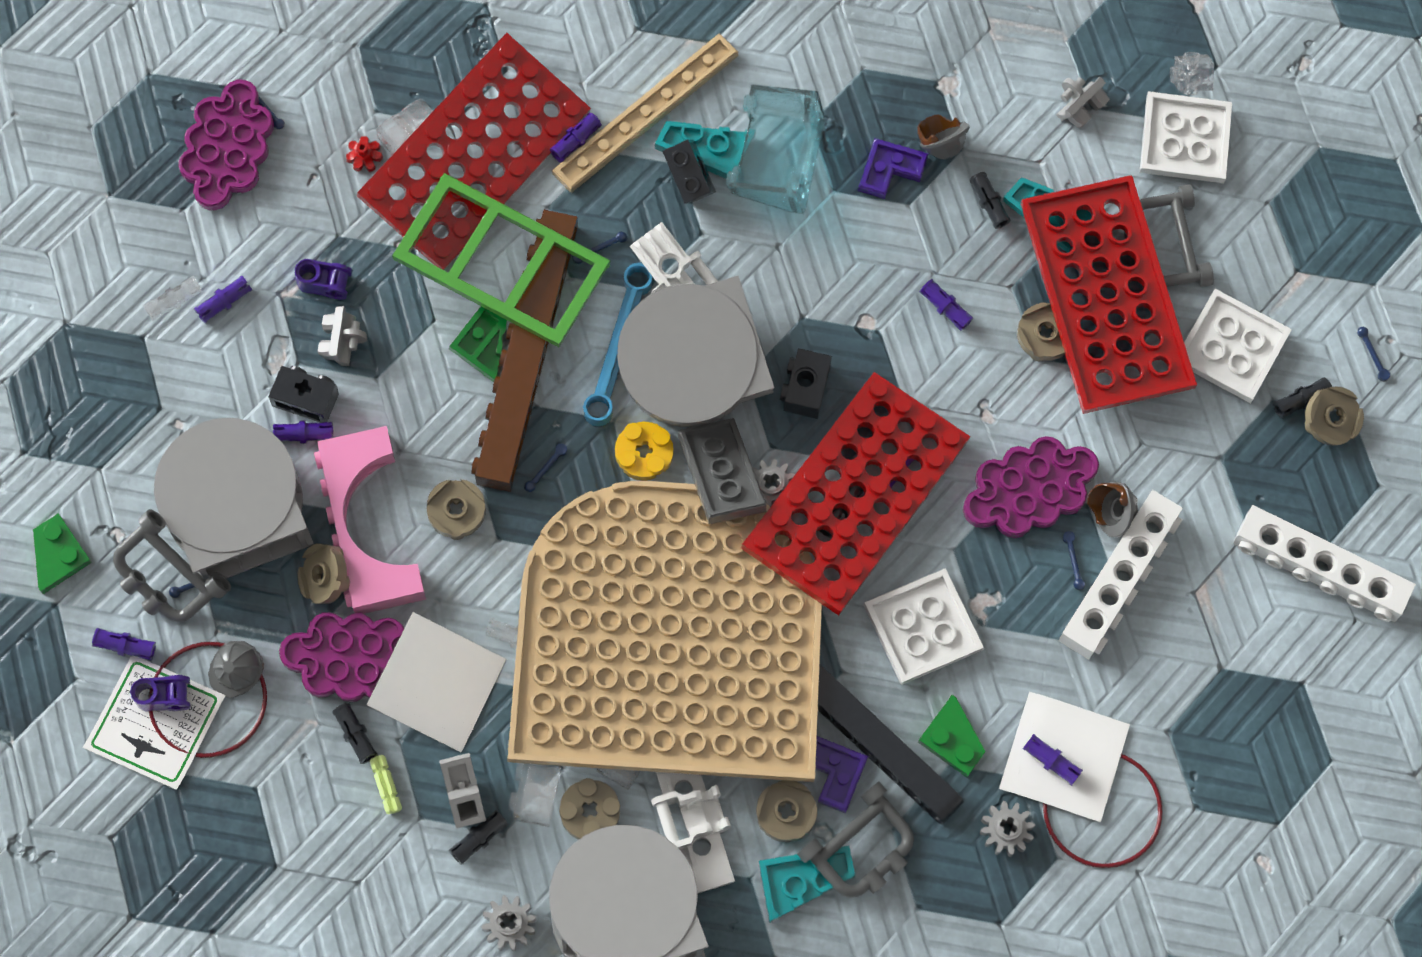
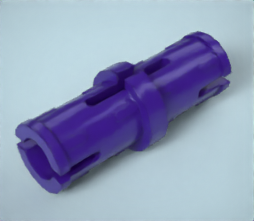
[549,112,602,163]
[194,275,252,323]
[919,279,973,331]
[273,420,334,444]
[92,628,156,661]
[1023,734,1083,786]

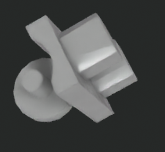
[1057,77,1110,128]
[318,306,367,366]

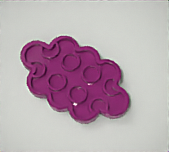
[178,80,274,210]
[963,436,1099,538]
[279,612,404,703]

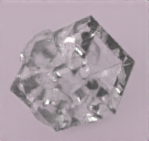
[1170,52,1214,95]

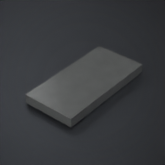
[678,418,766,524]

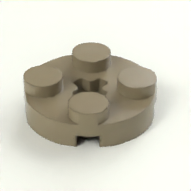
[1017,303,1065,362]
[1305,387,1364,445]
[426,479,486,540]
[298,544,350,604]
[559,778,620,840]
[756,780,817,842]

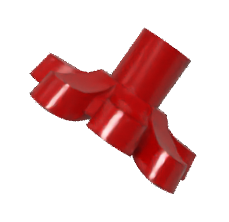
[346,136,383,172]

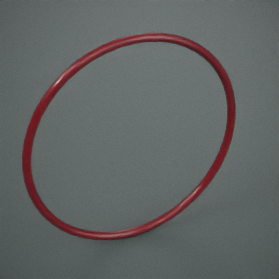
[148,642,267,758]
[1043,754,1163,868]

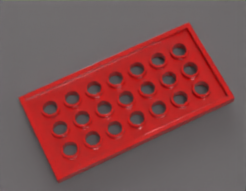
[356,32,591,270]
[1021,175,1197,414]
[741,372,971,616]

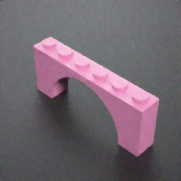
[314,426,426,614]

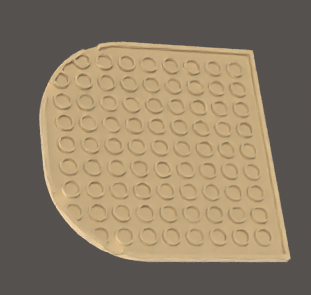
[507,481,822,782]

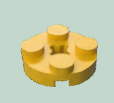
[615,422,674,481]

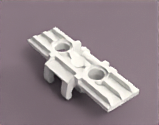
[630,222,718,294]
[651,772,735,894]

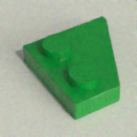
[449,306,507,382]
[33,513,92,594]
[918,695,986,777]

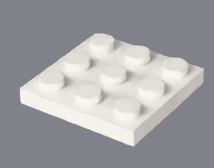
[1140,92,1232,183]
[1184,289,1292,404]
[864,568,984,685]

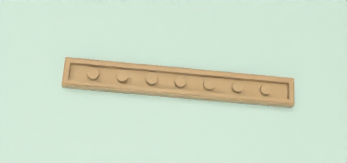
[552,33,738,193]

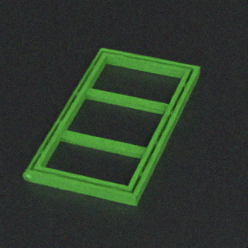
[392,173,611,347]

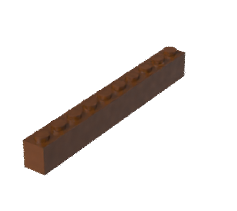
[471,210,578,492]

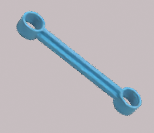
[583,263,653,426]

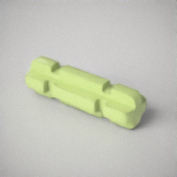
[370,755,402,815]

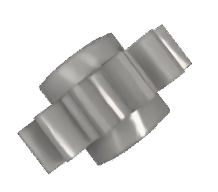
[753,459,795,507]
[980,801,1035,857]
[481,895,537,952]

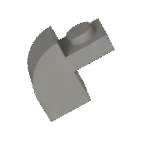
[439,753,486,829]

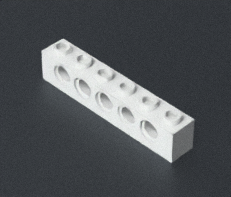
[1059,489,1183,660]
[1233,505,1416,623]

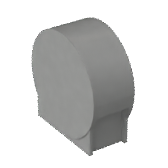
[617,276,774,427]
[154,418,314,580]
[549,825,709,957]

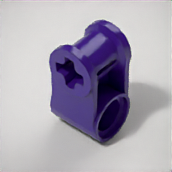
[295,259,353,300]
[130,675,190,712]

